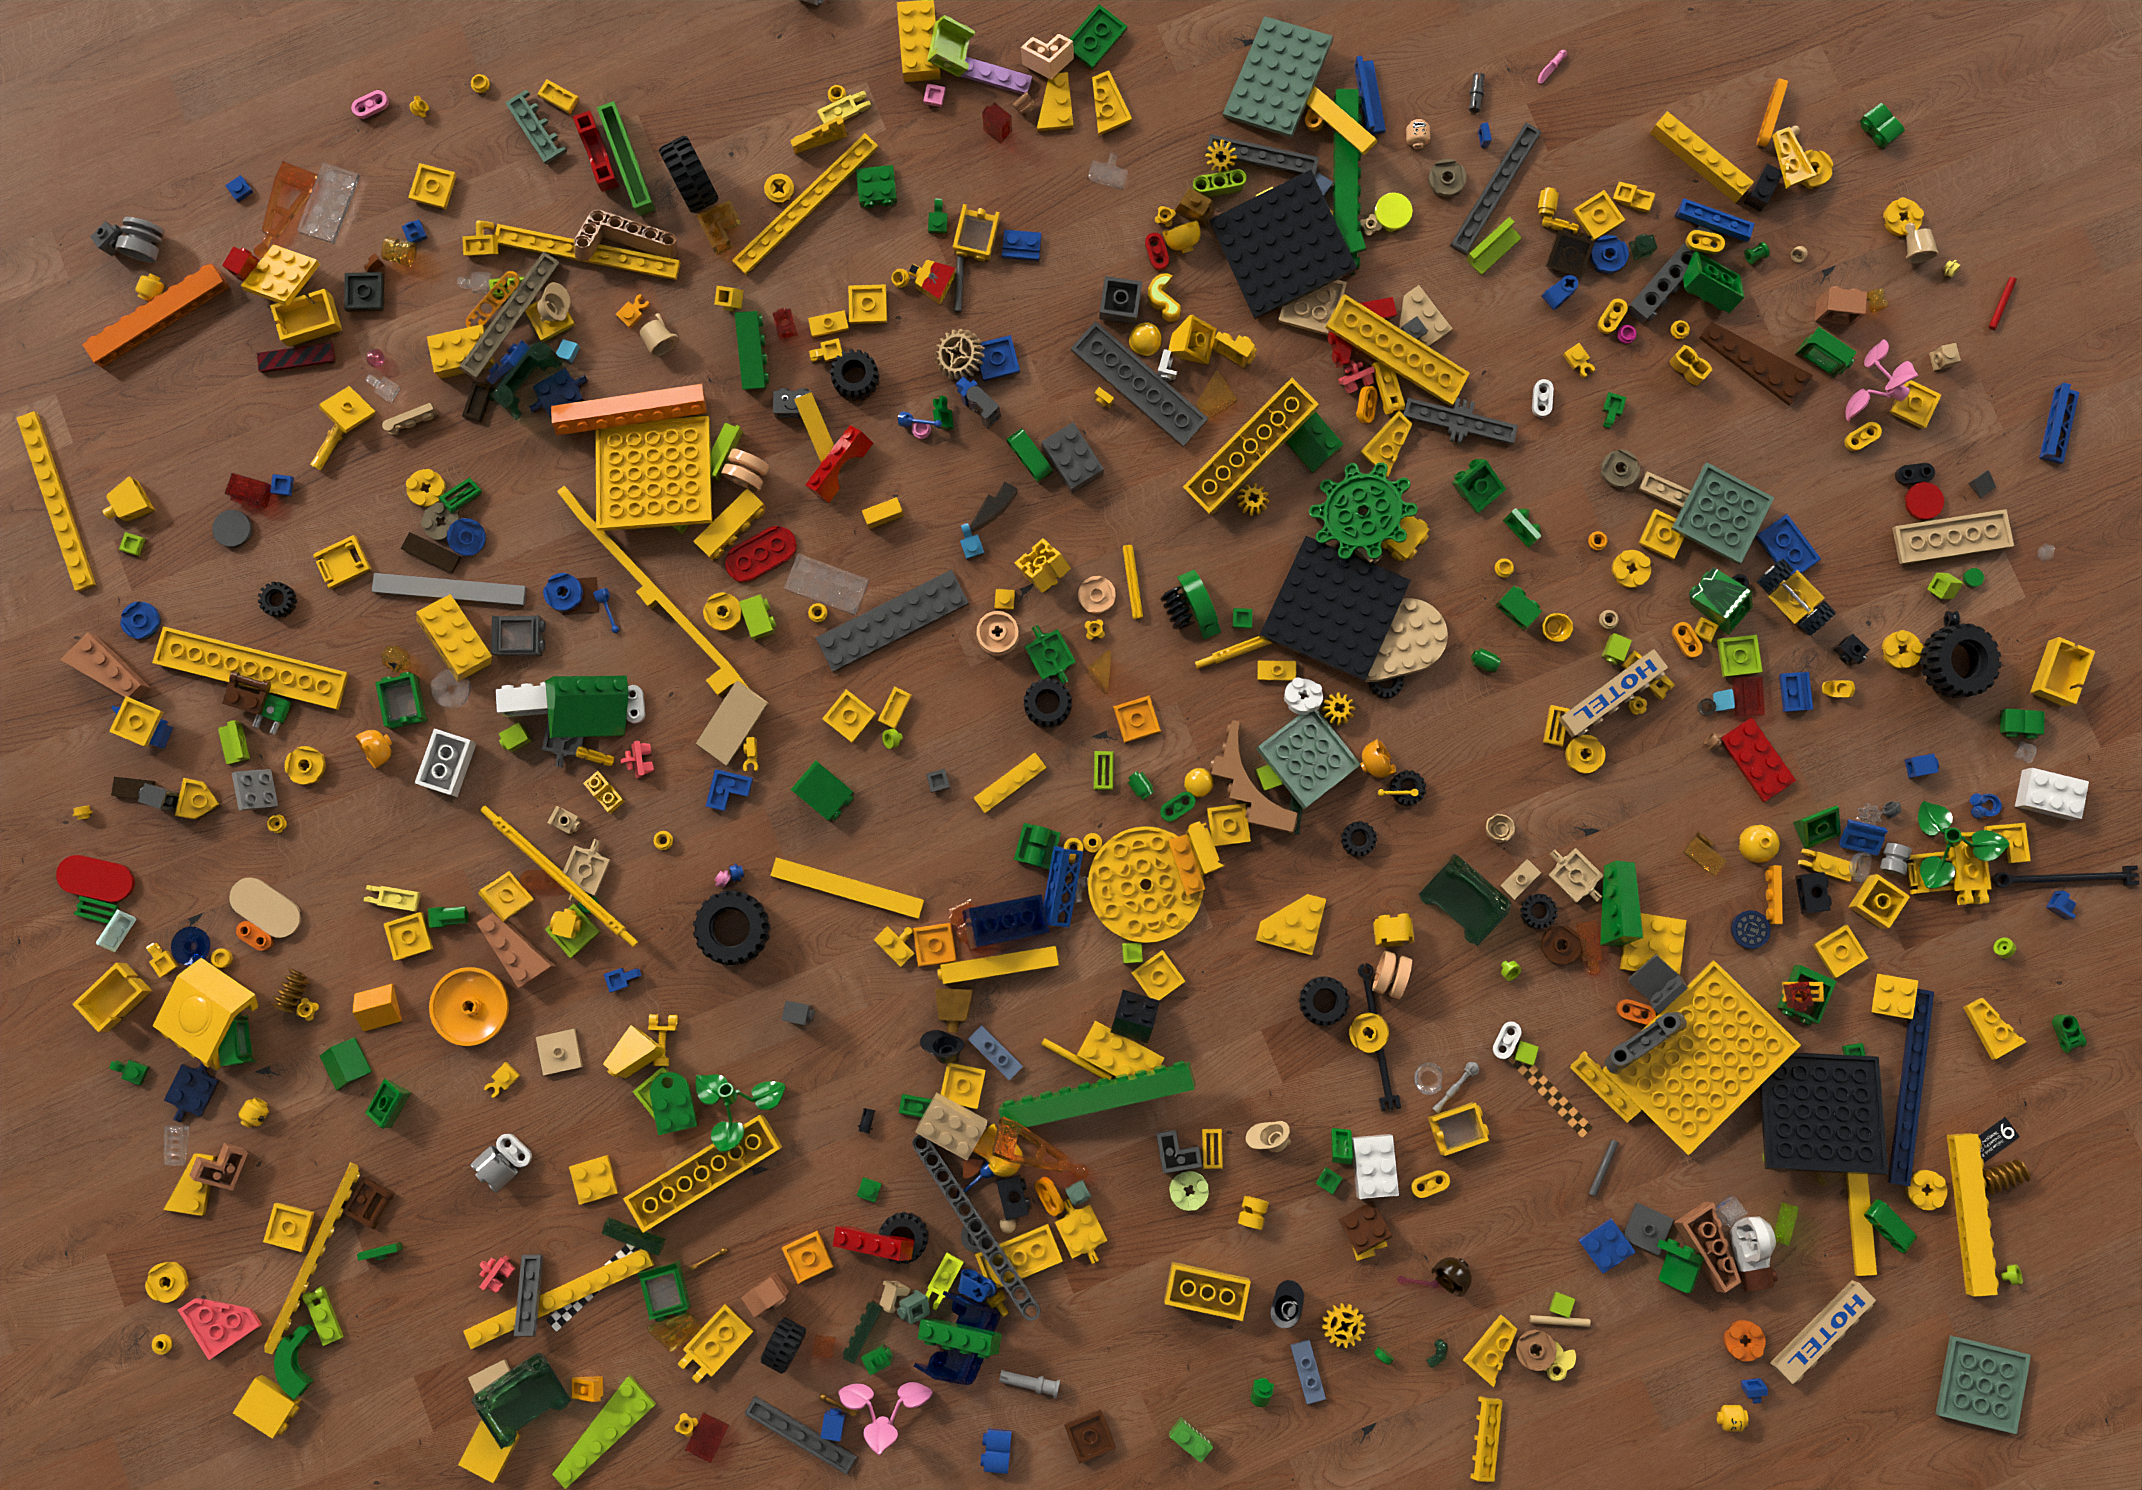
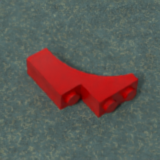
[1328,297,1397,368]

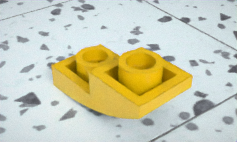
[583,771,625,814]

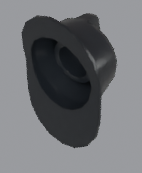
[920,1030,964,1064]
[1270,1280,1304,1329]

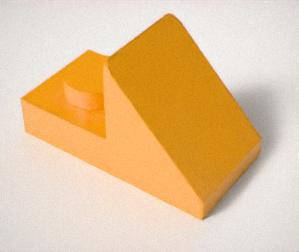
[572,1376,603,1402]

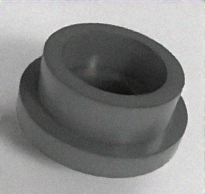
[1882,801,1902,818]

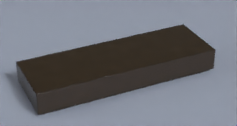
[401,532,461,574]

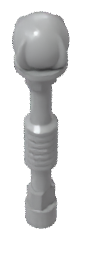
[1432,1062,1479,1113]

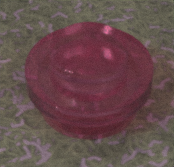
[367,349,384,368]

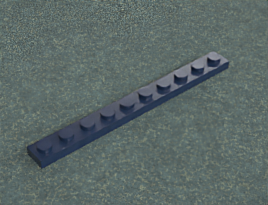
[1888,989,1934,1186]

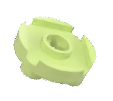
[1169,1170,1209,1211]

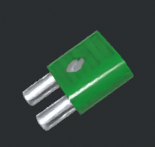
[252,694,292,735]

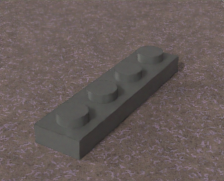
[514,1255,544,1337]

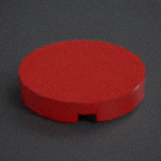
[1905,482,1944,520]

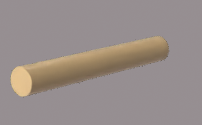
[1529,1315,1590,1327]

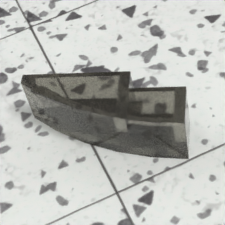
[970,481,1018,532]

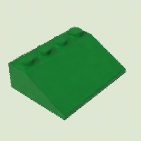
[545,675,629,738]

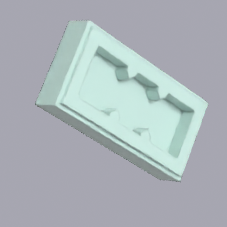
[96,909,137,952]

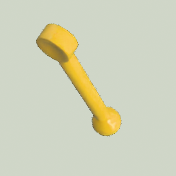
[1378,789,1418,797]

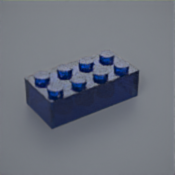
[962,894,1050,949]

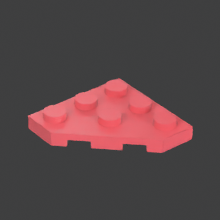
[178,1298,262,1360]

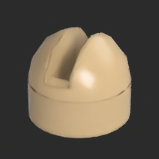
[1791,246,1808,263]
[1000,1218,1016,1234]

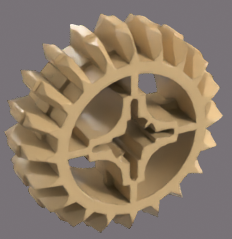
[934,329,985,380]

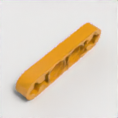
[1757,78,1788,148]
[466,271,520,327]

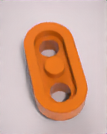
[236,921,274,951]
[1616,999,1656,1025]

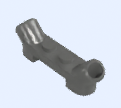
[1604,1012,1687,1074]

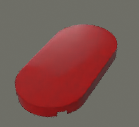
[725,526,797,583]
[56,855,135,902]

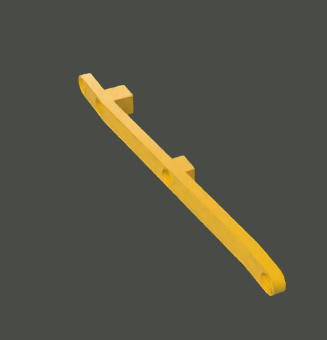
[557,485,751,698]

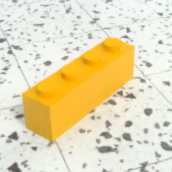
[693,488,766,561]

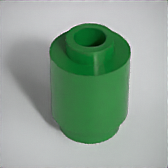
[1471,648,1501,673]
[1128,771,1155,800]

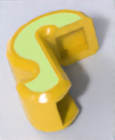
[1148,273,1181,322]

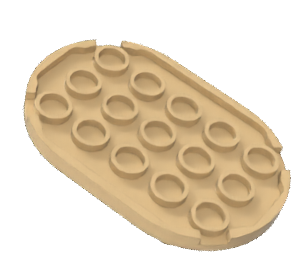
[1365,598,1448,682]

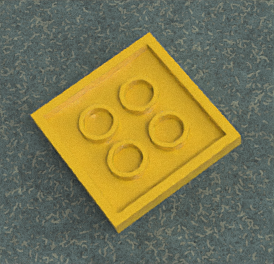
[241,245,320,306]
[1620,913,1687,975]

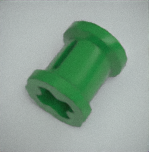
[1744,242,1770,265]

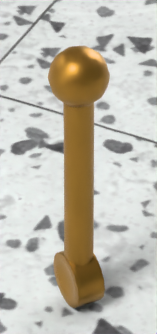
[690,1247,728,1271]
[819,1393,858,1416]

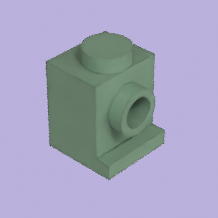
[1065,1179,1092,1206]
[897,1290,930,1324]

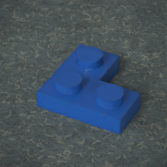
[487,340,527,384]
[706,769,753,811]

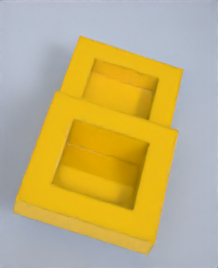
[1613,182,1655,213]

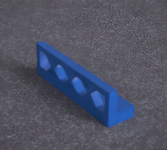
[1354,56,1386,135]
[1674,198,1755,242]
[2039,382,2079,464]
[1040,846,1083,927]

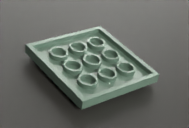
[1671,462,1774,565]
[1256,710,1360,809]
[1935,1335,2031,1434]

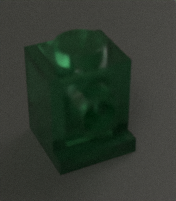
[1629,234,1658,260]

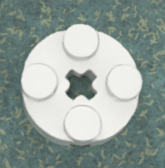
[1284,678,1323,715]

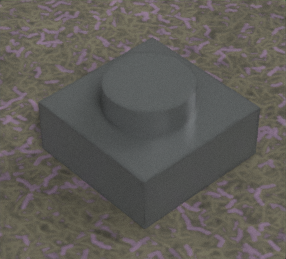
[1401,316,1428,340]
[926,769,950,793]

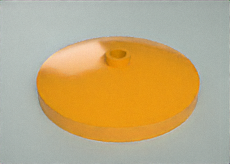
[429,967,509,1046]

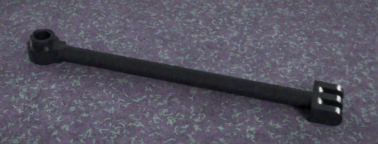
[1993,865,2140,888]
[1357,963,1401,1112]

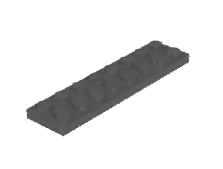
[1071,321,1208,447]
[816,570,969,672]

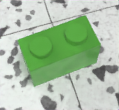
[1169,1417,1213,1463]

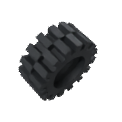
[257,582,297,618]
[1368,676,1404,699]
[1390,770,1426,806]
[1341,821,1377,857]
[1520,894,1558,929]

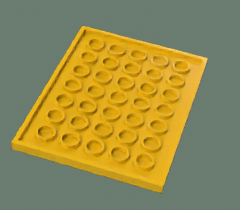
[1602,960,1801,1156]

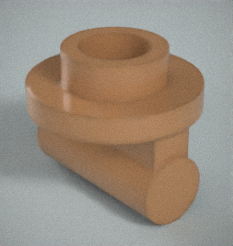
[1012,92,1035,115]

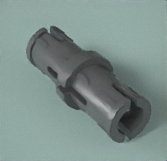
[1468,73,1485,113]

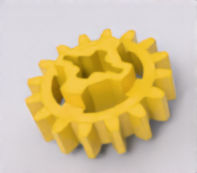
[1322,1303,1366,1348]

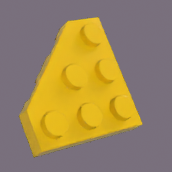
[1256,894,1326,955]

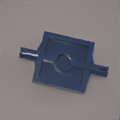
[529,368,589,419]
[164,1062,220,1122]

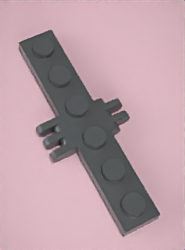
[1403,398,1518,445]

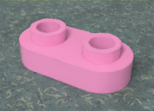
[351,90,389,119]

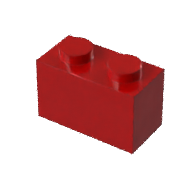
[222,246,259,282]

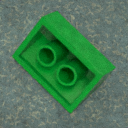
[1683,251,1745,313]
[1286,412,1344,473]

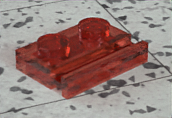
[1732,677,1765,717]
[685,1412,729,1463]

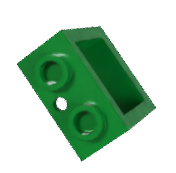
[1777,965,1837,1026]

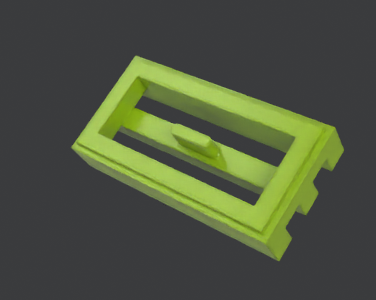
[1094,751,1114,790]

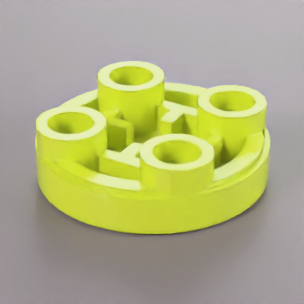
[1374,193,1413,232]

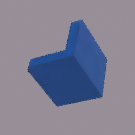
[2046,890,2076,920]

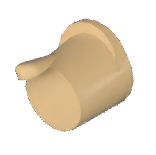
[1905,223,1939,264]
[640,313,679,357]

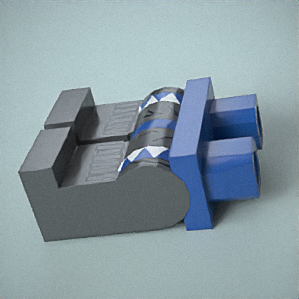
[956,377,1001,429]

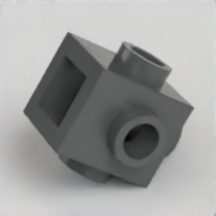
[90,221,123,256]

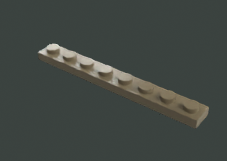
[459,251,560,380]

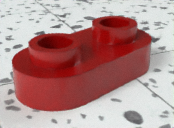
[1145,233,1169,270]

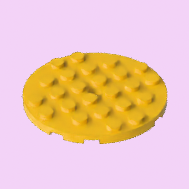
[1088,827,1204,943]

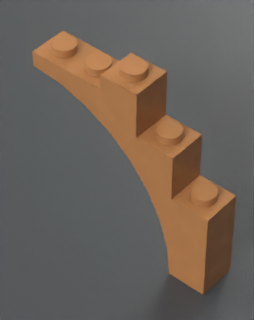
[1209,720,1299,834]

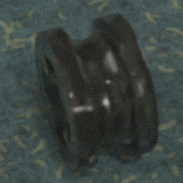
[1697,698,1716,716]

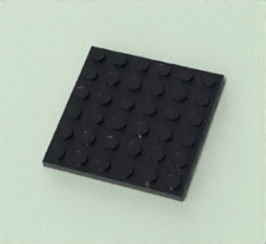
[1209,170,1358,320]
[1259,536,1411,682]
[1760,1053,1888,1175]

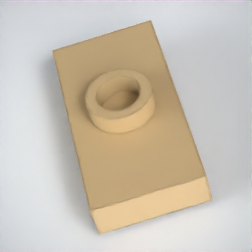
[1500,859,1541,900]

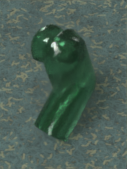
[1426,1339,1448,1368]

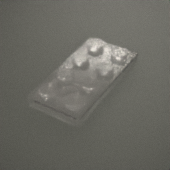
[297,162,360,244]
[784,554,869,616]

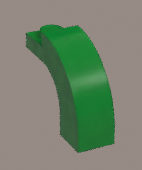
[1177,570,1221,640]
[274,1324,315,1400]

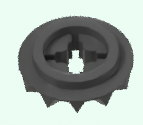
[961,1221,992,1253]

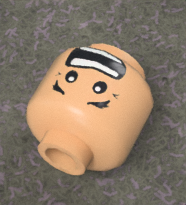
[1406,119,1431,149]

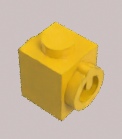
[550,908,582,939]

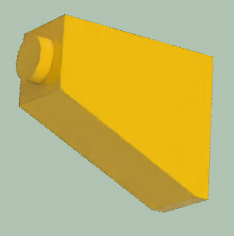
[603,1026,666,1079]

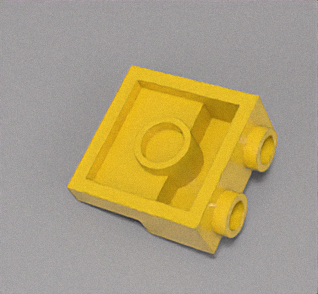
[1212,332,1258,368]

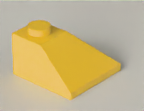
[1168,315,1217,364]

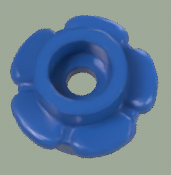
[729,863,744,882]

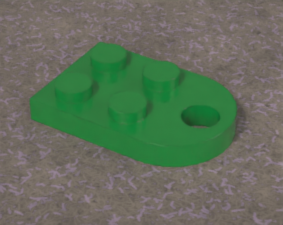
[650,1072,698,1135]

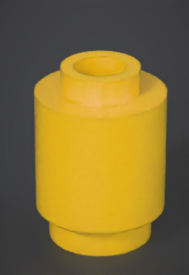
[1538,187,1559,217]

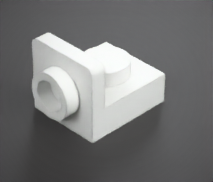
[1157,349,1177,381]

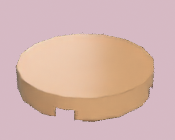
[1078,576,1116,614]

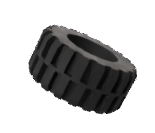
[658,136,719,213]
[1920,623,2001,698]
[693,890,770,965]

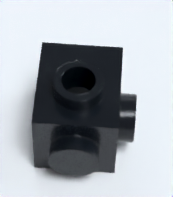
[1834,634,1870,666]

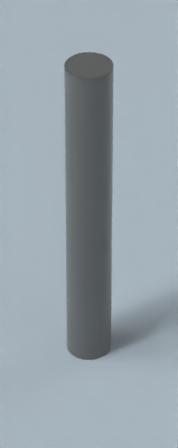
[954,256,964,313]
[1589,1139,1619,1197]

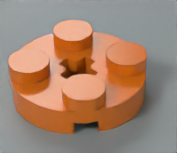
[1724,1320,1766,1362]

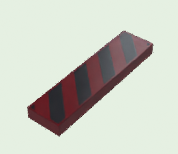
[257,342,335,373]

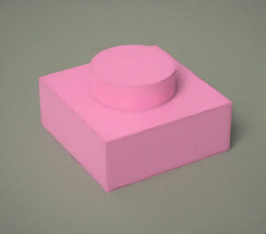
[923,84,946,107]

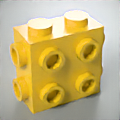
[1381,517,1430,562]

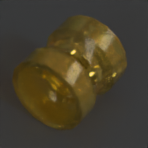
[1867,288,1889,313]

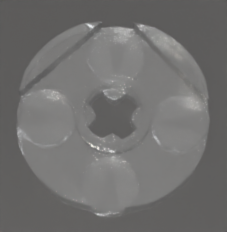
[431,670,471,709]

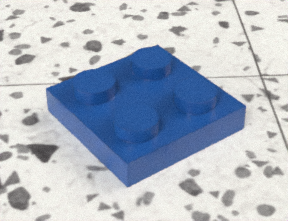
[979,335,1020,381]
[1579,1218,1636,1273]

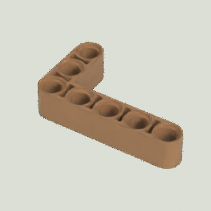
[574,210,677,261]

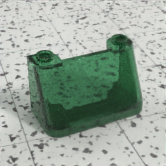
[489,342,563,421]
[1418,854,1512,946]
[471,1353,572,1449]

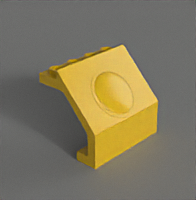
[153,958,259,1071]

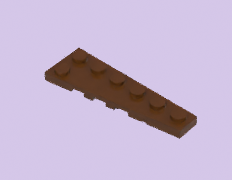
[1699,322,1813,406]

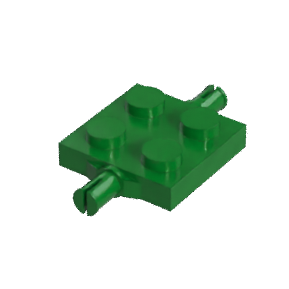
[1024,625,1076,684]

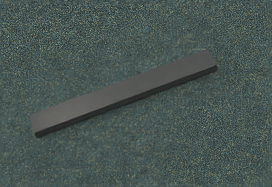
[1450,123,1542,255]

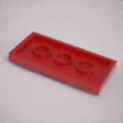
[1721,717,1796,802]

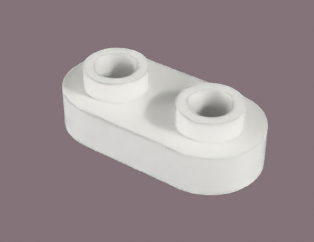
[1532,379,1554,418]
[626,685,645,724]
[1493,1022,1521,1059]
[496,1134,532,1167]

